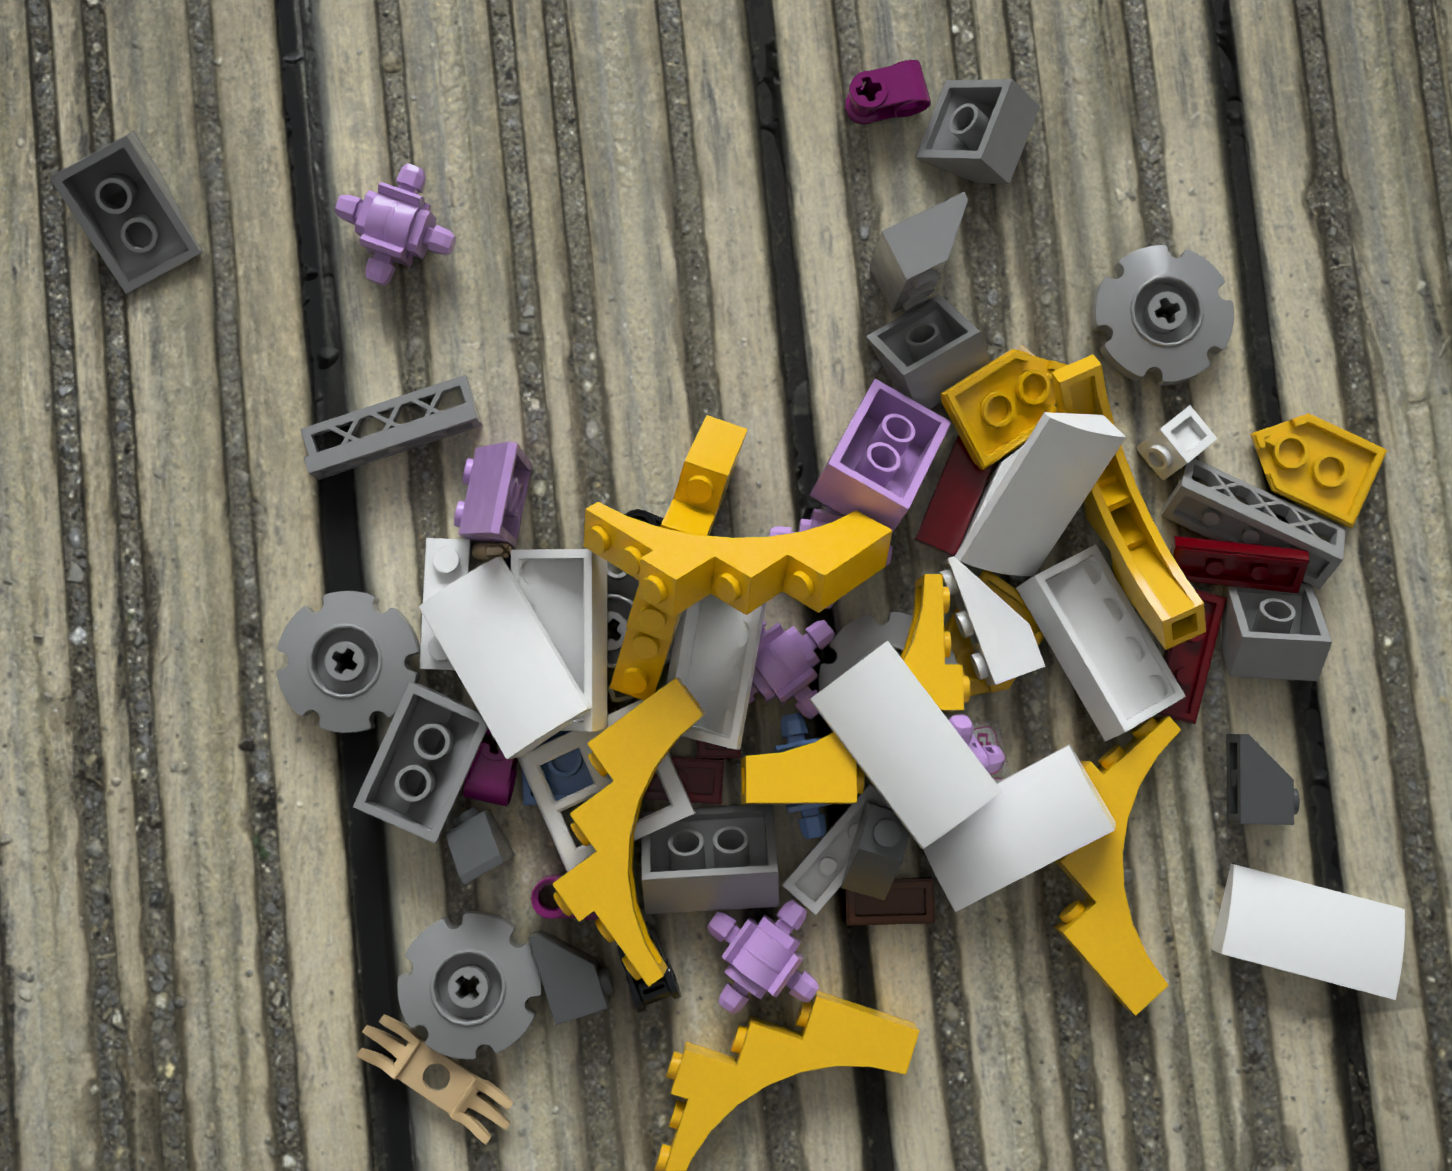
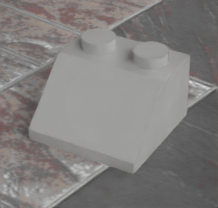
[916,79,1040,184]
[866,294,990,409]
[1221,583,1332,681]

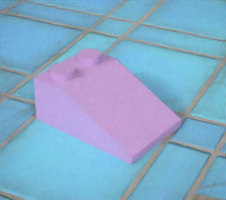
[454,441,533,548]

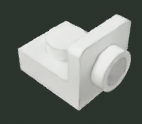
[1137,405,1218,480]

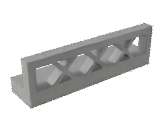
[300,375,483,480]
[1161,459,1346,589]

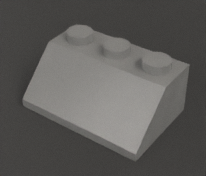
[869,192,968,313]
[353,682,488,844]
[641,804,779,914]

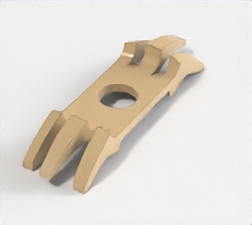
[356,1014,514,1145]

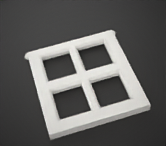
[517,700,696,871]

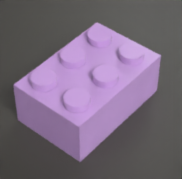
[809,379,951,533]

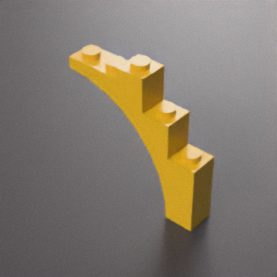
[1052,354,1206,650]
[609,415,748,701]
[583,502,892,618]
[741,574,970,804]
[552,677,706,987]
[1054,716,1181,1016]
[654,990,920,1171]

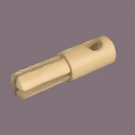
[472,542,512,560]

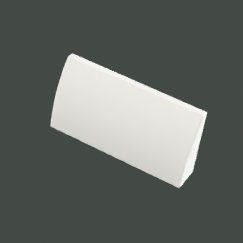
[955,412,1126,576]
[1016,544,1186,742]
[511,549,607,732]
[419,557,591,759]
[666,594,766,750]
[809,641,1002,849]
[923,744,1116,912]
[1211,864,1405,1000]

